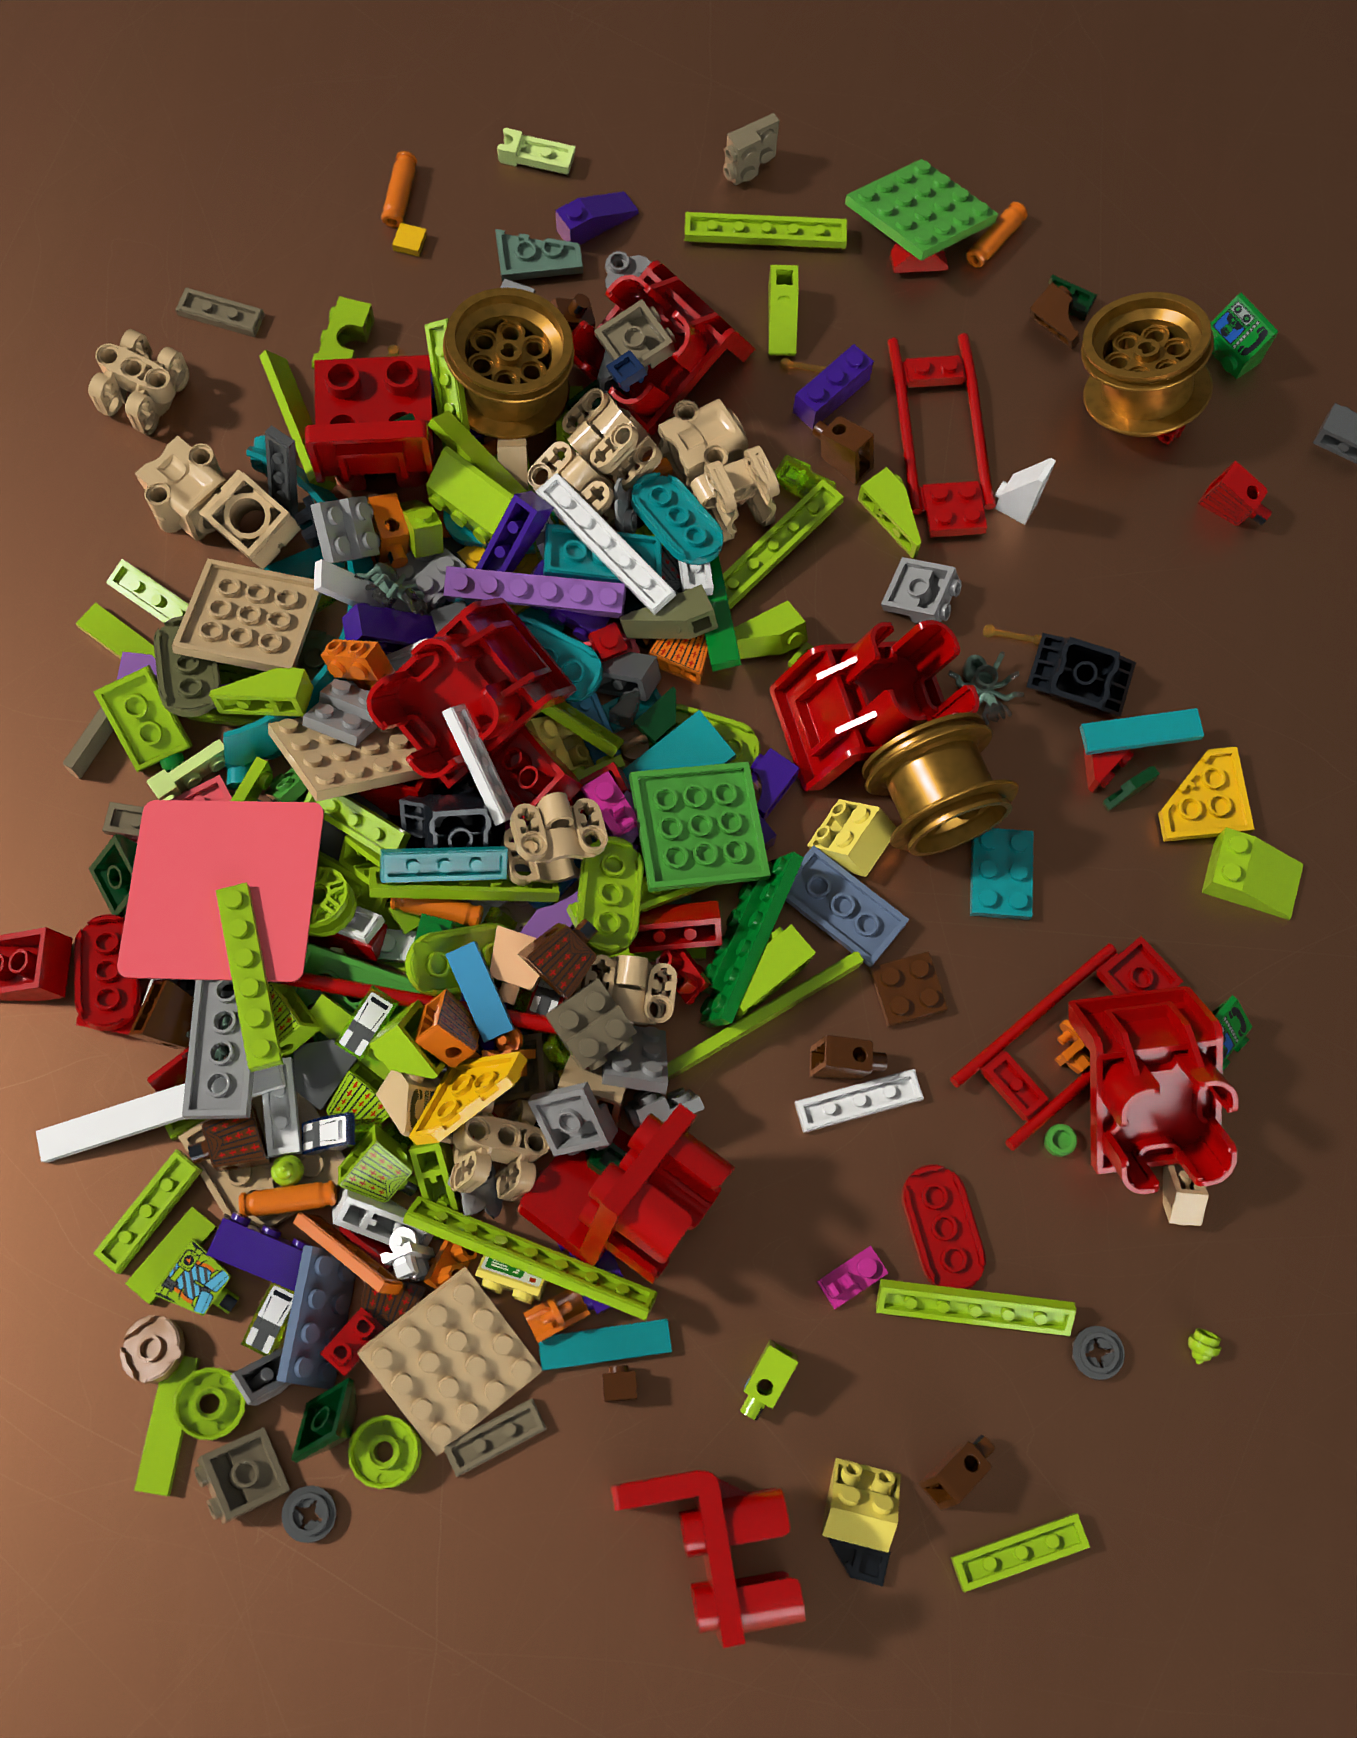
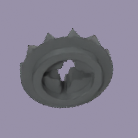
[1072,1326,1125,1380]
[282,1486,337,1543]

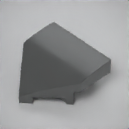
[293,1039,360,1110]

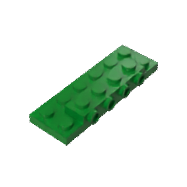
[699,852,804,1028]

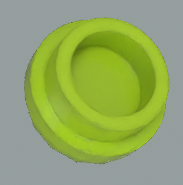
[271,1154,304,1187]
[1188,1328,1222,1364]

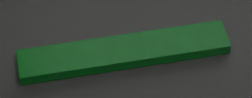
[705,555,742,671]

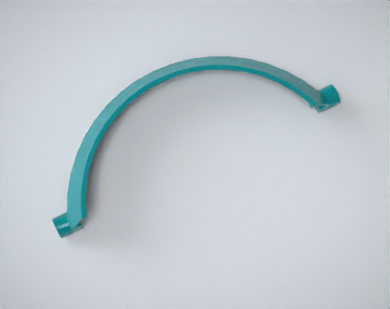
[223,435,374,791]

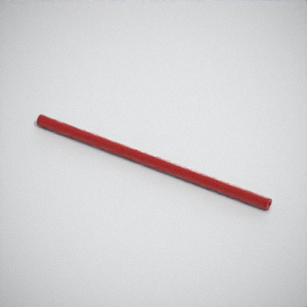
[273,972,557,1034]

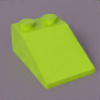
[1202,827,1304,920]
[734,924,816,1021]

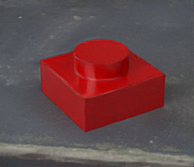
[588,622,628,662]

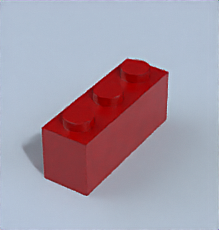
[629,901,722,953]

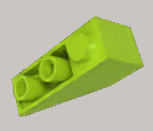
[768,265,799,356]

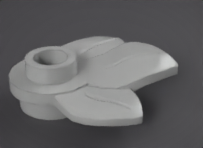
[605,251,652,289]
[614,478,638,533]
[448,1165,503,1219]

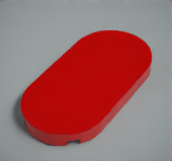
[74,914,141,1031]
[902,1164,986,1289]

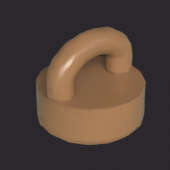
[620,732,649,763]

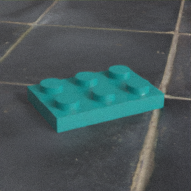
[970,828,1034,920]

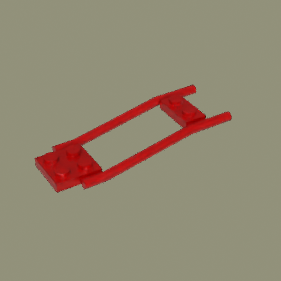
[887,333,996,537]
[950,936,1184,1151]

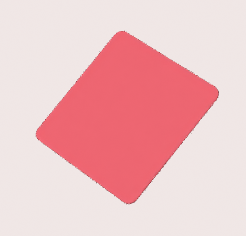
[117,800,324,982]

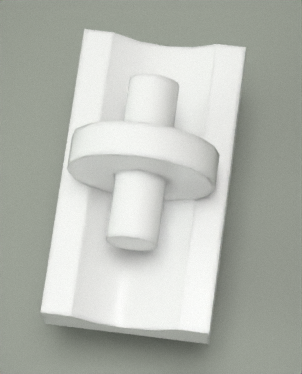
[380,1227,436,1283]

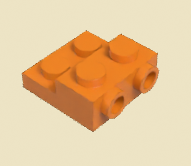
[320,639,395,691]

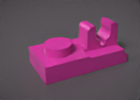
[581,771,637,837]
[817,1246,889,1310]

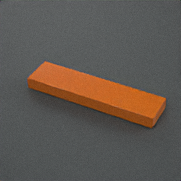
[293,1212,404,1295]

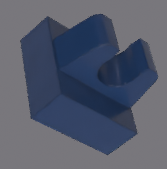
[606,350,647,392]

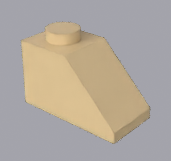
[1163,1164,1209,1226]

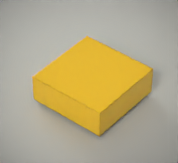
[392,223,427,257]

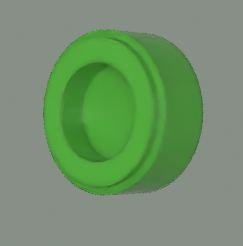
[1044,1124,1077,1157]

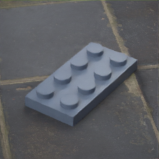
[785,845,909,967]
[276,1245,356,1390]

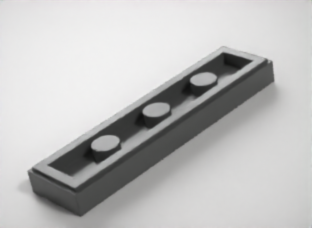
[265,425,298,519]

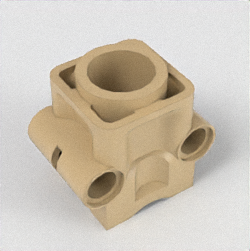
[658,399,748,494]
[135,436,227,541]
[199,470,301,569]

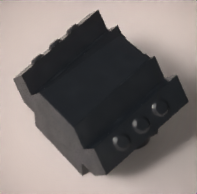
[1026,633,1136,717]
[399,792,505,849]

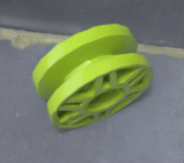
[309,866,357,938]
[173,1367,246,1440]
[348,1415,422,1489]

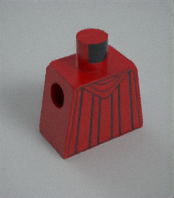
[1198,461,1272,525]

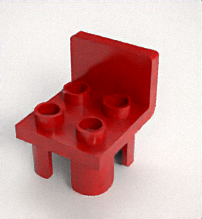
[572,260,755,436]
[305,355,435,490]
[367,597,577,789]
[770,620,979,791]
[1068,986,1238,1194]
[518,1103,735,1284]
[611,1470,805,1648]

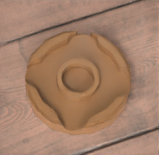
[120,1315,185,1384]

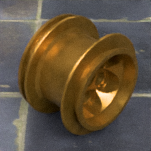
[443,288,574,439]
[1081,292,1214,437]
[862,712,1019,856]

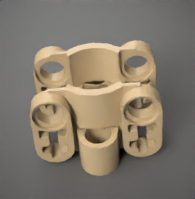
[88,329,189,435]
[562,388,662,491]
[527,441,616,527]
[690,446,780,542]
[501,792,608,886]
[574,954,677,1026]
[450,1099,550,1202]

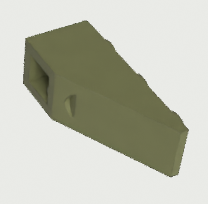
[619,584,719,639]

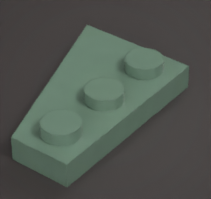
[495,229,583,282]

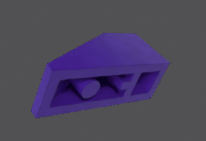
[555,191,639,245]

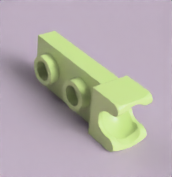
[497,128,575,175]
[147,739,226,800]

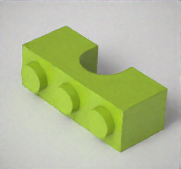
[312,296,375,369]

